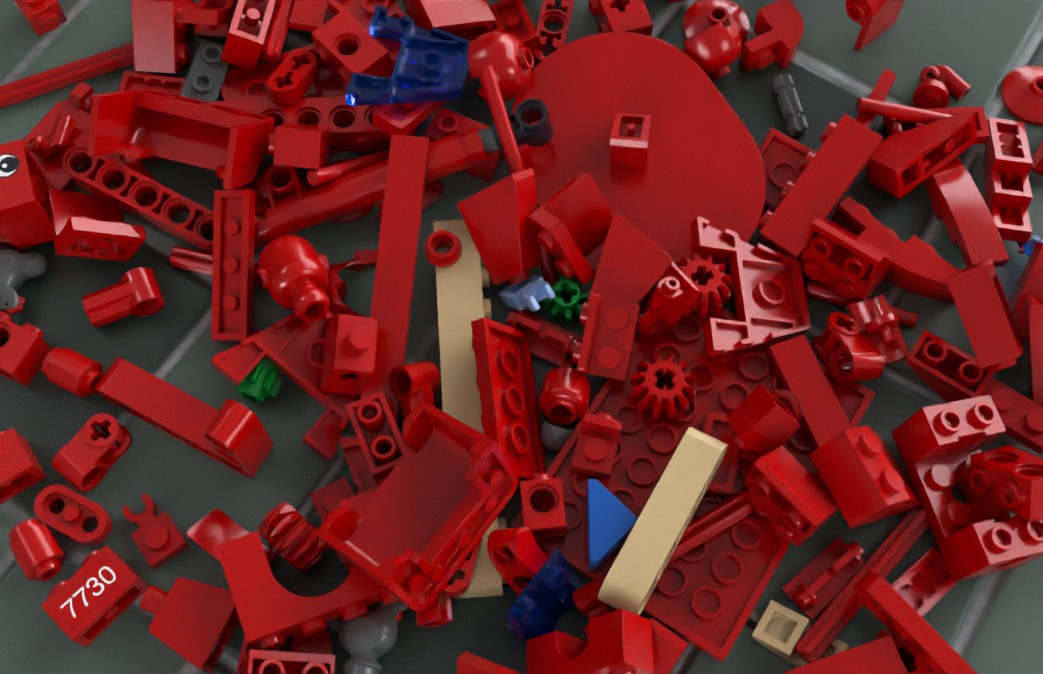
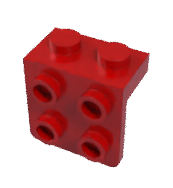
[528,172,614,285]

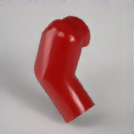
[919,65,972,100]

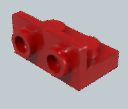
[572,293,641,382]

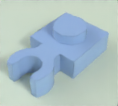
[498,274,555,311]

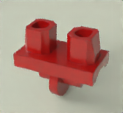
[846,294,910,366]

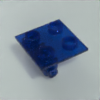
[503,549,583,646]

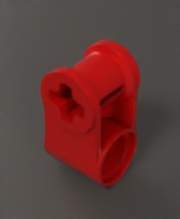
[811,312,884,382]
[52,413,132,493]

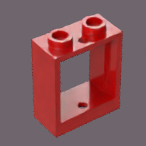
[945,258,1025,371]

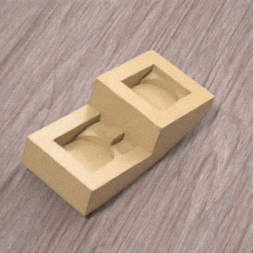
[752,600,848,667]

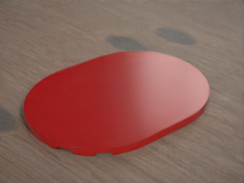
[511,32,766,274]

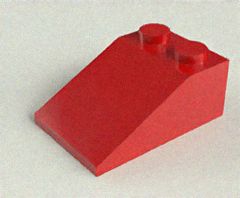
[809,425,921,529]

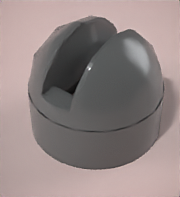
[540,419,574,451]

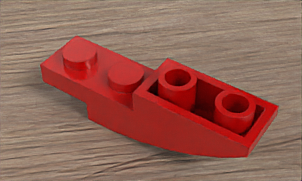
[831,196,960,304]
[905,329,1043,454]
[345,390,407,487]

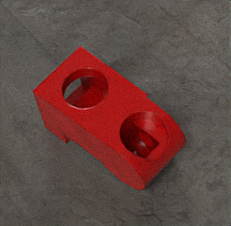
[487,527,559,596]

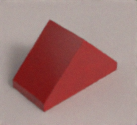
[610,113,651,169]

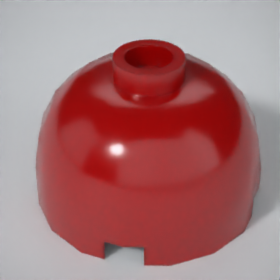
[675,16,742,81]
[468,31,534,103]

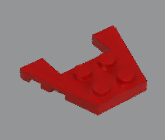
[690,216,811,357]
[210,310,356,462]

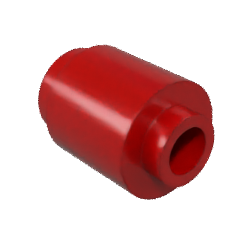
[42,348,103,398]
[8,518,66,582]

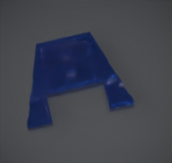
[345,6,471,106]

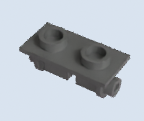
[181,39,230,102]

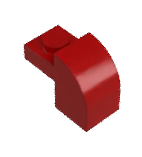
[739,0,804,73]

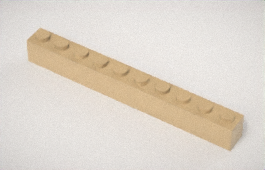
[433,219,507,599]

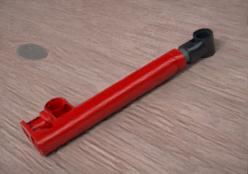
[232,99,554,249]

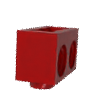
[970,445,1043,521]

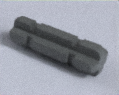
[772,73,809,138]

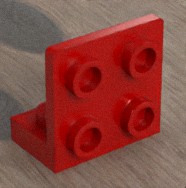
[46,189,146,262]

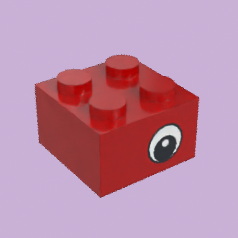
[0,139,54,250]

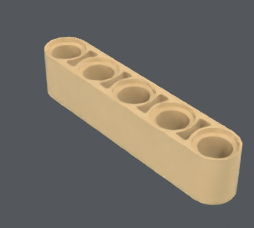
[597,427,728,616]

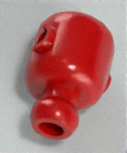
[256,235,330,322]

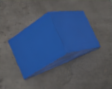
[586,479,638,571]

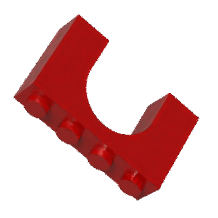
[216,487,399,651]

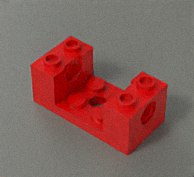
[891,394,1043,583]

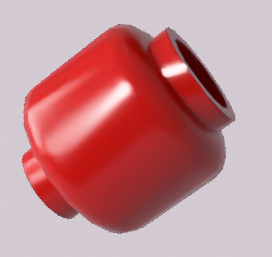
[538,367,592,425]

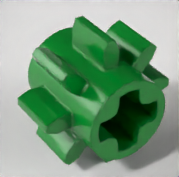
[542,276,589,326]
[235,358,283,404]

